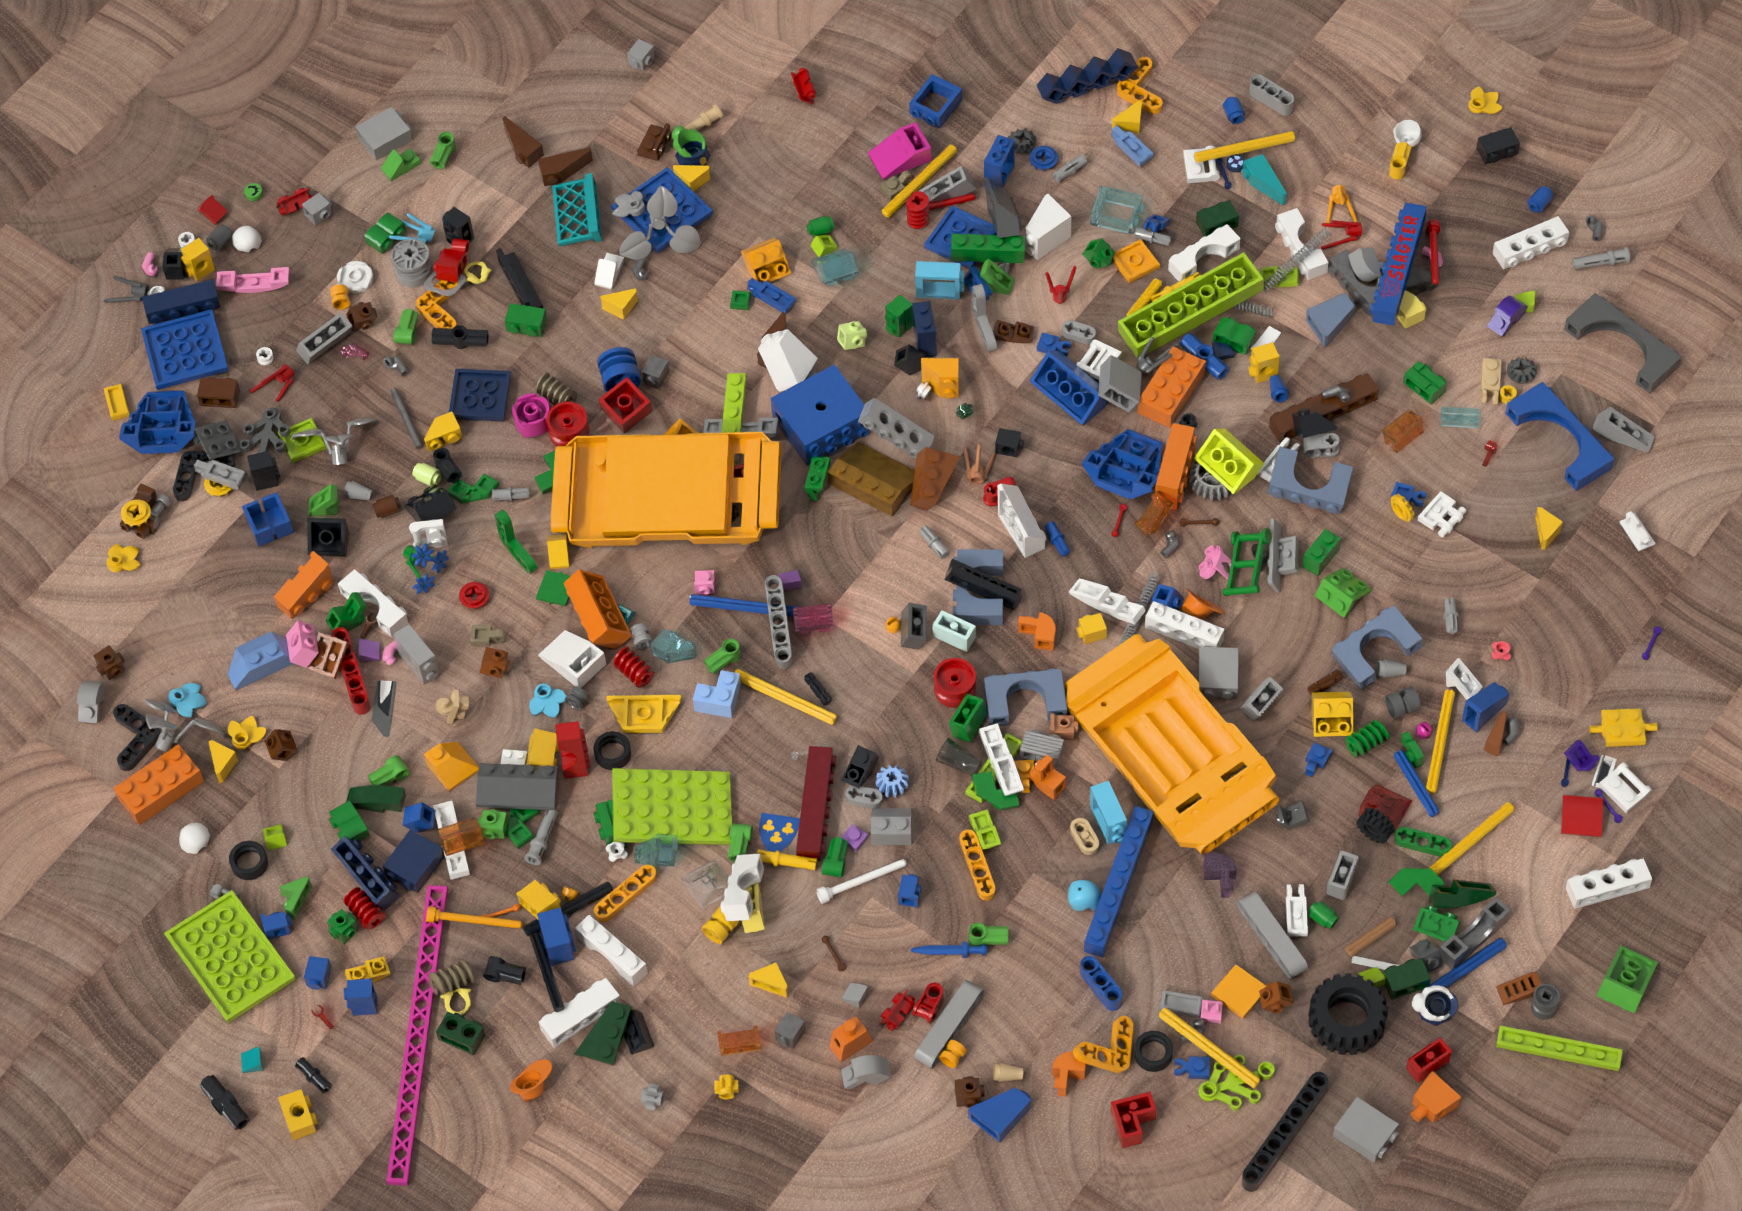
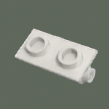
[1620,511,1656,551]

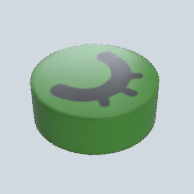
[244,183,263,201]

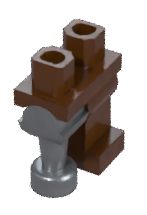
[120,483,172,539]

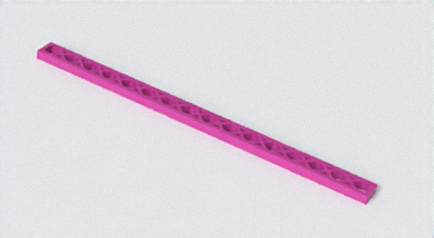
[386,885,448,1186]

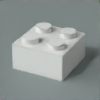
[501,749,528,765]

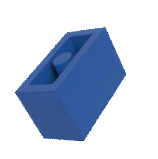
[344,978,377,1016]

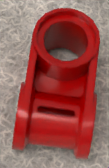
[983,477,1017,507]
[912,982,944,1024]

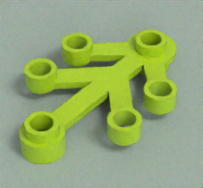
[1198,1054,1274,1111]

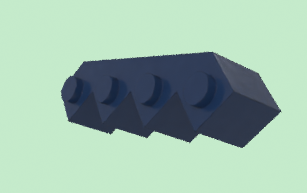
[1036,48,1138,104]

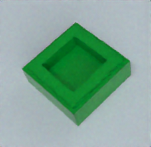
[730,290,751,310]

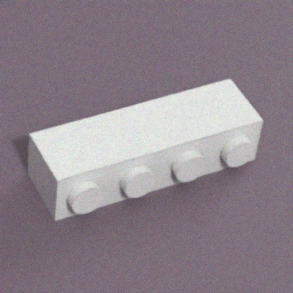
[539,978,621,1048]

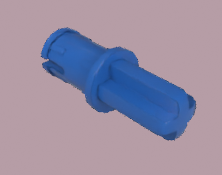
[1044,521,1070,557]

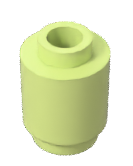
[412,463,442,487]

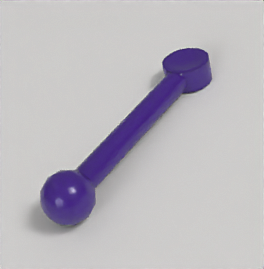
[1642,627,1662,660]
[1595,789,1622,823]

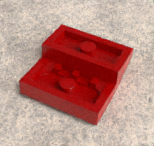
[1561,795,1603,837]

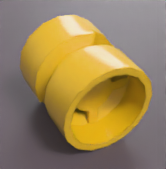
[701,906,739,944]

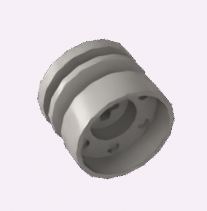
[391,239,433,288]

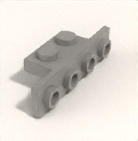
[1267,518,1299,593]

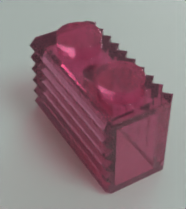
[793,603,834,635]

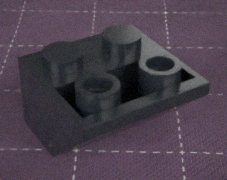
[404,486,457,522]

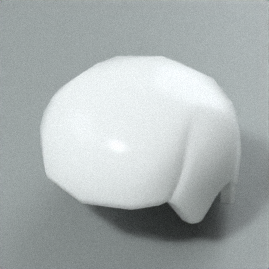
[1393,120,1422,147]
[232,226,262,253]
[179,822,210,854]

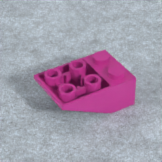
[868,122,932,180]

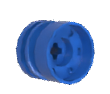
[597,347,642,392]

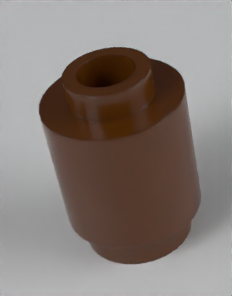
[372,495,402,518]

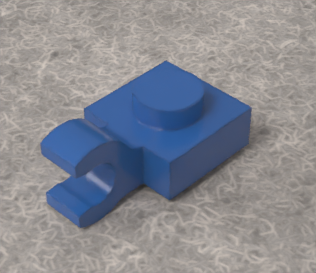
[1305,742,1332,777]

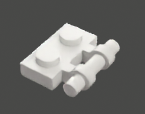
[1418,491,1466,537]

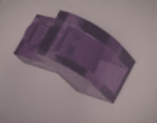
[1203,853,1237,898]

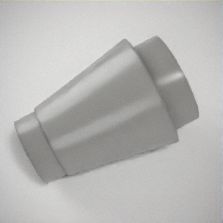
[344,481,373,501]
[1376,659,1406,678]

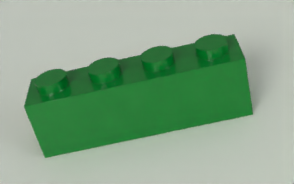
[950,234,1025,263]

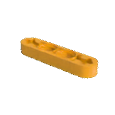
[959,830,995,901]
[594,865,657,922]

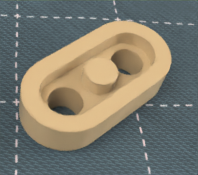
[1070,818,1099,855]

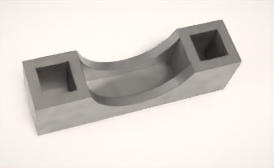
[1328,249,1380,319]
[1439,897,1511,970]

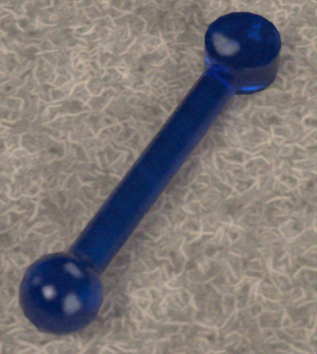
[1216,158,1232,189]
[1561,758,1570,787]

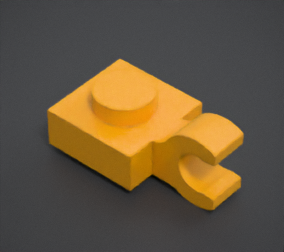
[1014,760,1034,793]

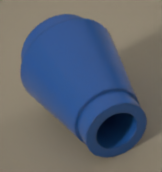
[1269,375,1289,403]

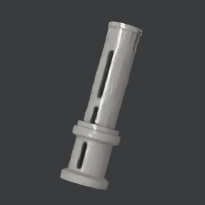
[1572,247,1630,270]
[524,810,558,866]

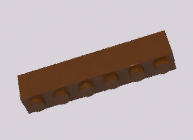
[1269,373,1379,444]

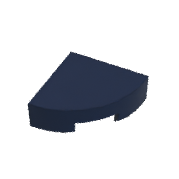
[1212,342,1235,360]

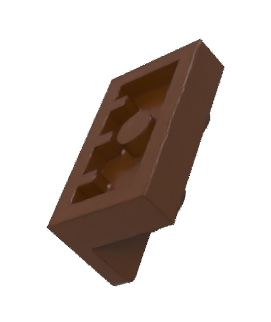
[637,123,672,161]

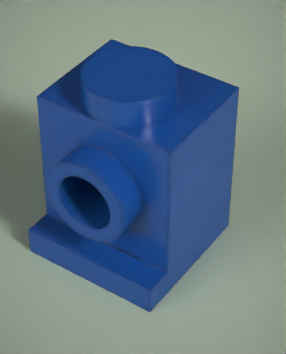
[898,874,922,908]
[260,912,293,940]

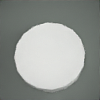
[337,261,374,294]

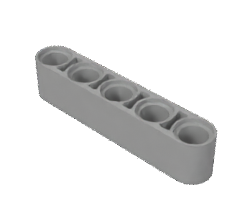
[765,575,793,669]
[1237,892,1308,979]
[914,980,984,1069]

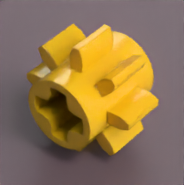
[714,1074,739,1100]

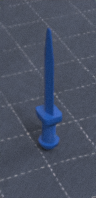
[911,942,988,958]

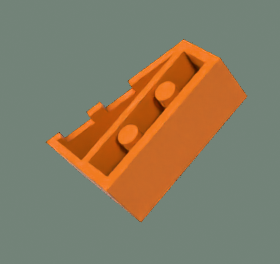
[274,551,334,619]

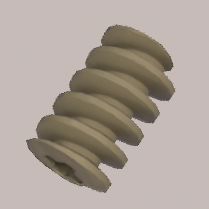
[536,372,577,405]
[428,960,474,995]

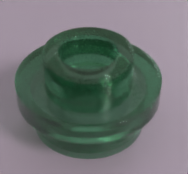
[956,403,974,419]

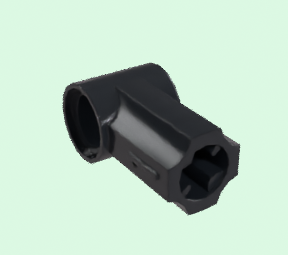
[433,448,462,484]
[483,956,526,985]

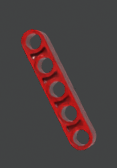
[331,627,370,715]

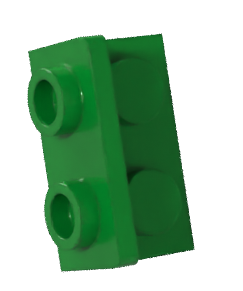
[804,457,831,501]
[1413,905,1461,942]

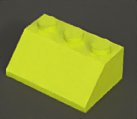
[1194,428,1265,494]

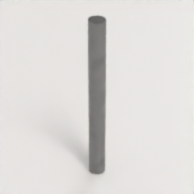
[390,388,423,449]

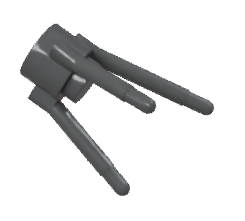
[104,276,149,303]
[1136,337,1179,375]

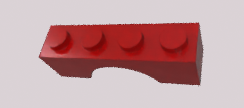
[555,721,591,779]

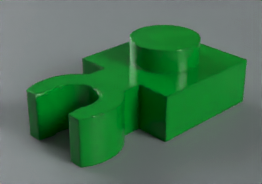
[1400,731,1424,768]

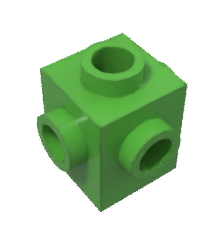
[477,809,509,839]

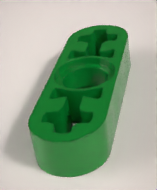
[1394,827,1452,857]

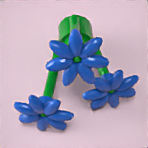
[403,543,449,594]

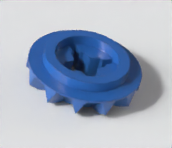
[1029,146,1058,171]

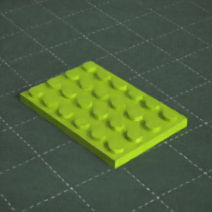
[612,768,732,845]
[164,890,296,1024]

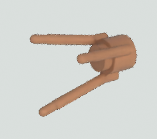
[963,444,996,484]

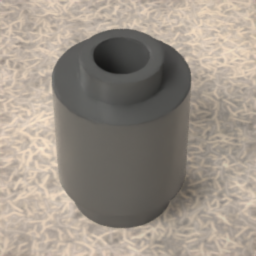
[206,224,232,251]

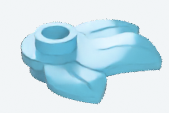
[168,683,207,718]
[529,684,566,718]

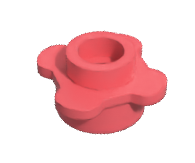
[1491,641,1511,661]

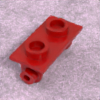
[791,68,816,104]
[276,188,313,216]
[879,989,915,1031]

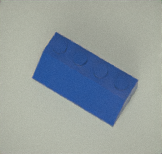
[1030,351,1108,425]

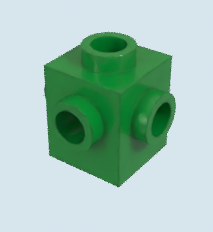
[1082,238,1115,269]
[327,909,358,944]

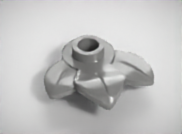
[612,191,645,217]

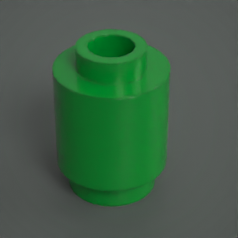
[806,216,834,238]
[1309,901,1340,930]

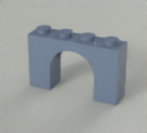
[1267,446,1353,514]
[953,549,1003,625]
[1332,606,1423,690]
[984,668,1067,726]

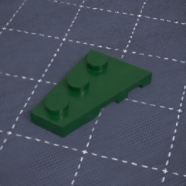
[574,1001,632,1066]

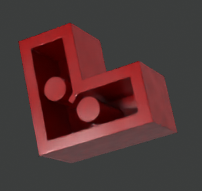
[1110,1091,1157,1148]

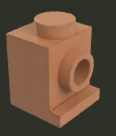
[1050,713,1078,740]

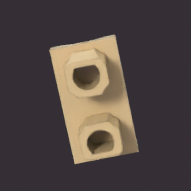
[435,690,469,724]

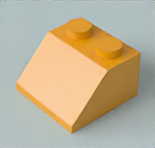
[921,358,959,399]

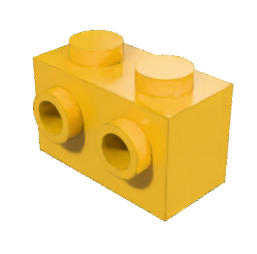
[526,728,558,766]

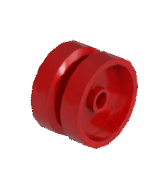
[546,401,590,446]
[933,658,976,708]

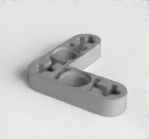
[972,284,997,352]

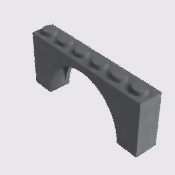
[1564,293,1681,394]

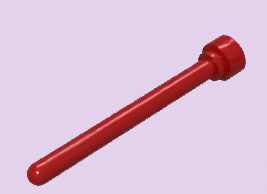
[1425,219,1440,285]

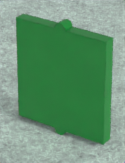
[536,570,571,606]

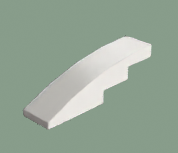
[1069,578,1145,625]
[979,723,1024,796]
[433,801,470,879]

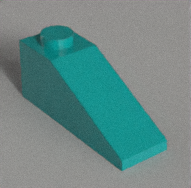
[1241,154,1287,205]

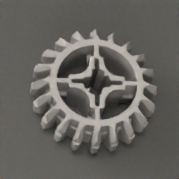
[1189,460,1233,501]

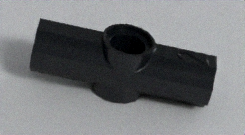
[431,325,489,349]
[199,1075,250,1130]

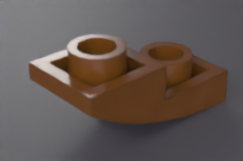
[993,320,1034,343]

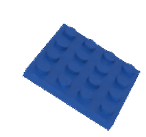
[612,167,713,253]
[141,309,229,390]

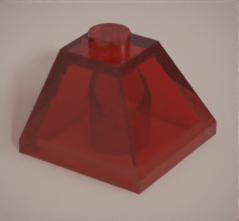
[1359,784,1412,833]

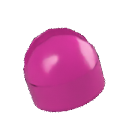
[1416,722,1432,739]

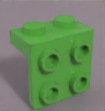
[1314,569,1371,618]

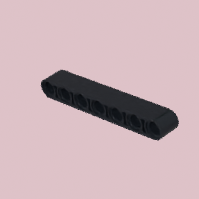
[1242,1072,1328,1192]

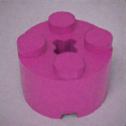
[512,393,550,438]

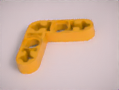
[1117,57,1163,114]
[416,280,458,329]
[1073,1016,1133,1073]

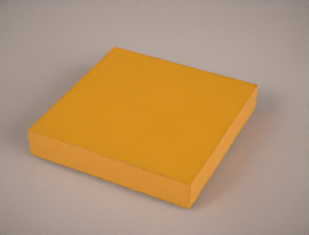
[1112,239,1160,283]
[1211,965,1266,1019]

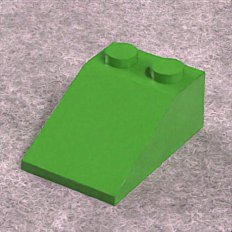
[1597,945,1658,1013]

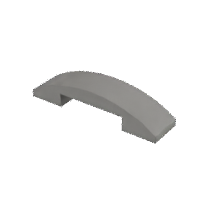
[703,418,778,438]

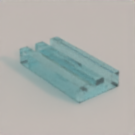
[1440,407,1479,428]

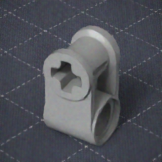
[1303,433,1340,458]

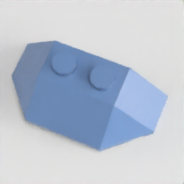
[227,632,294,690]

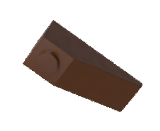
[502,116,544,168]
[538,147,593,186]

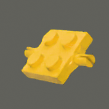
[1589,709,1657,747]

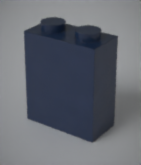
[912,301,937,358]
[383,830,445,893]

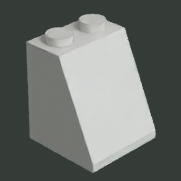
[1025,194,1071,260]
[758,329,818,392]

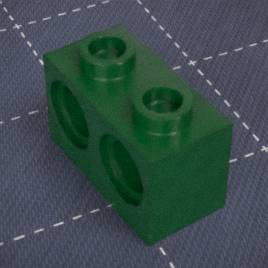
[436,1011,485,1055]

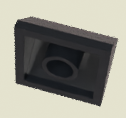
[307,517,349,556]

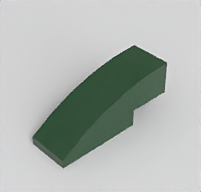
[346,785,406,813]
[1429,879,1497,908]

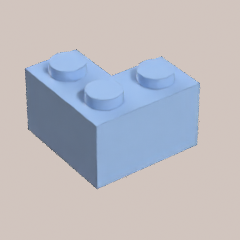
[693,670,741,718]

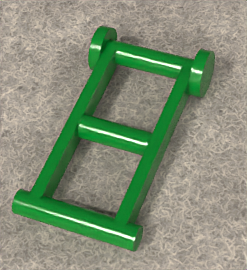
[1223,528,1272,596]

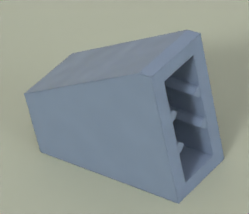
[1306,293,1355,347]

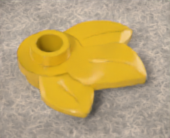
[1468,87,1502,114]
[106,544,141,573]
[228,716,266,750]

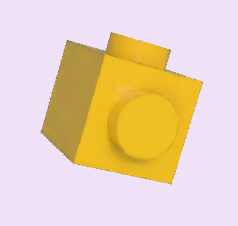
[1076,613,1107,644]

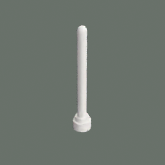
[816,859,907,904]

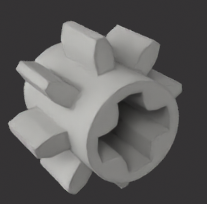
[641,1083,664,1110]

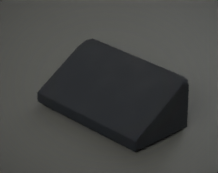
[624,1009,654,1055]

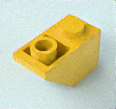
[424,412,462,452]

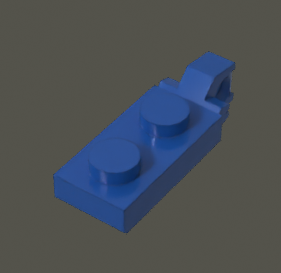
[747,278,796,314]

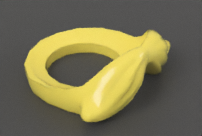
[464,261,492,284]
[440,988,471,1015]

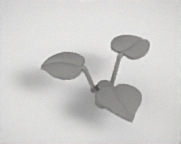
[619,185,701,260]
[291,418,379,465]
[145,698,226,752]

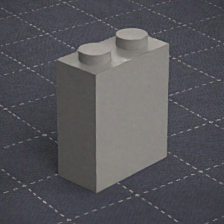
[355,107,413,161]
[1098,355,1141,413]
[393,624,440,685]
[1198,647,1238,699]
[1333,1097,1399,1163]

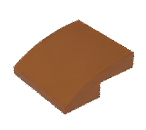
[307,632,349,679]

